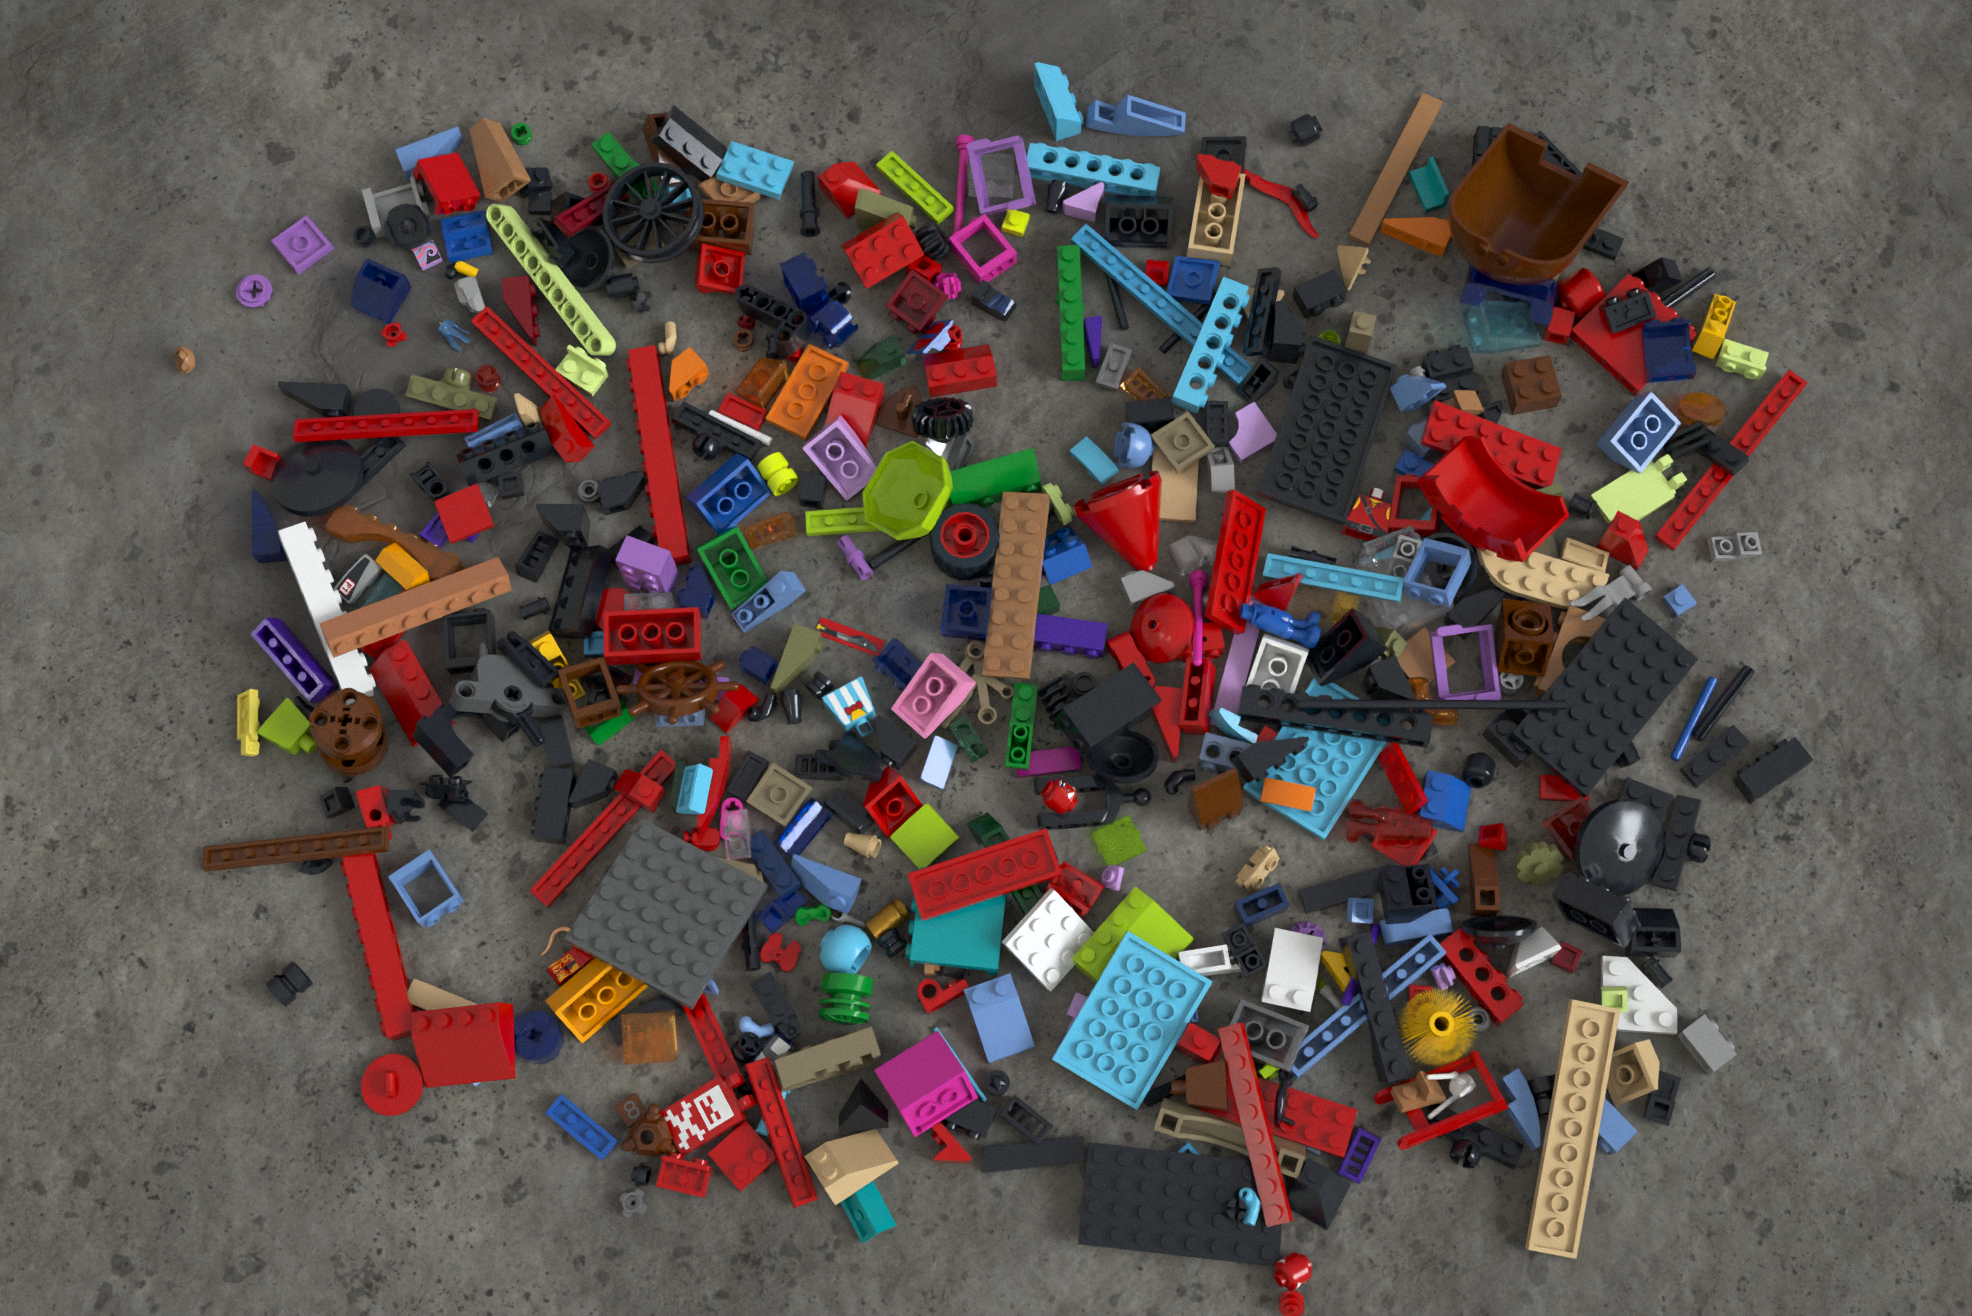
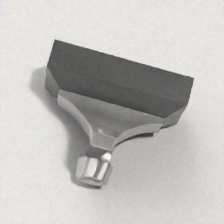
[925,433,975,471]

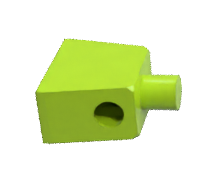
[257,698,317,755]

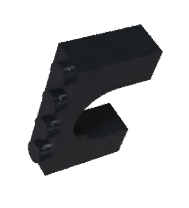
[412,695,521,778]

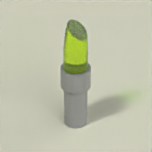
[1315,975,1344,1011]

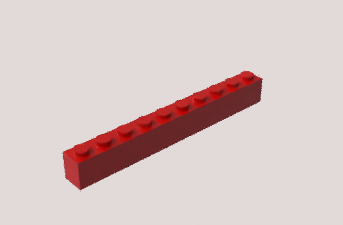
[626,345,692,565]

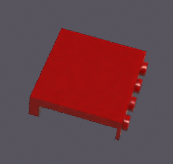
[1570,274,1697,396]

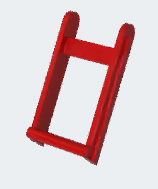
[1374,1051,1509,1150]

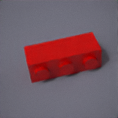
[1179,658,1216,735]

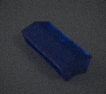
[774,797,833,859]

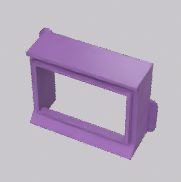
[966,135,1036,216]
[1429,624,1501,700]

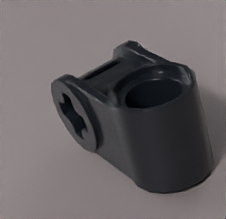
[410,461,451,504]

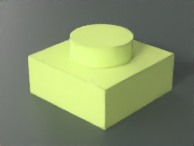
[1601,986,1628,1013]

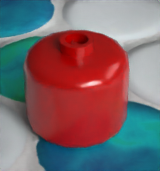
[1556,268,1606,319]

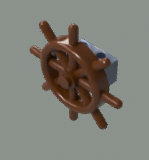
[616,660,739,727]

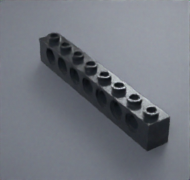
[1238,684,1433,748]

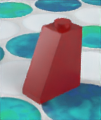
[1596,511,1648,570]

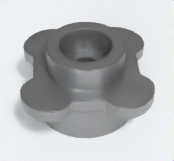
[620,1189,647,1217]

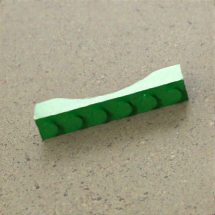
[1057,245,1085,381]

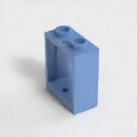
[1403,538,1471,607]
[388,849,465,928]

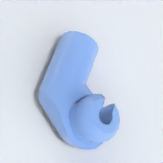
[739,1016,775,1038]

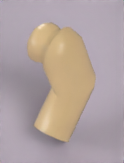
[658,322,677,355]

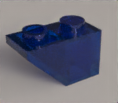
[677,562,716,619]

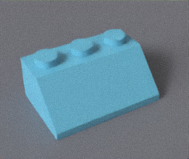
[1034,62,1084,141]

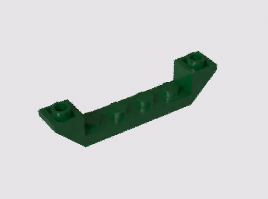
[967,812,1043,916]

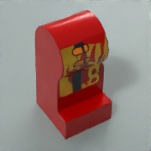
[547,946,594,987]

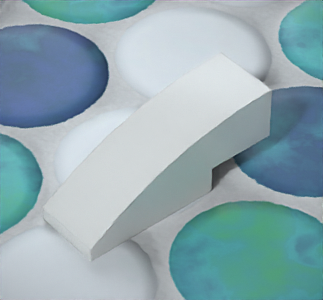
[1178,944,1242,976]

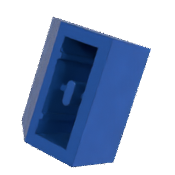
[1042,526,1092,584]

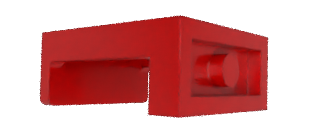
[413,153,480,215]

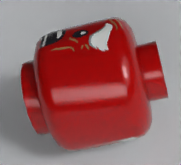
[1041,778,1078,814]
[1274,1252,1312,1290]

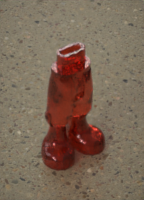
[1347,799,1432,843]

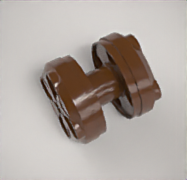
[309,688,389,778]

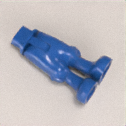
[1240,603,1321,649]

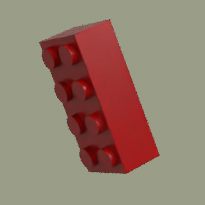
[604,607,702,665]

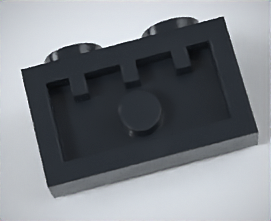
[1599,287,1656,334]

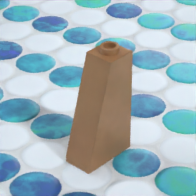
[469,118,530,202]

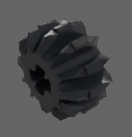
[916,221,950,261]

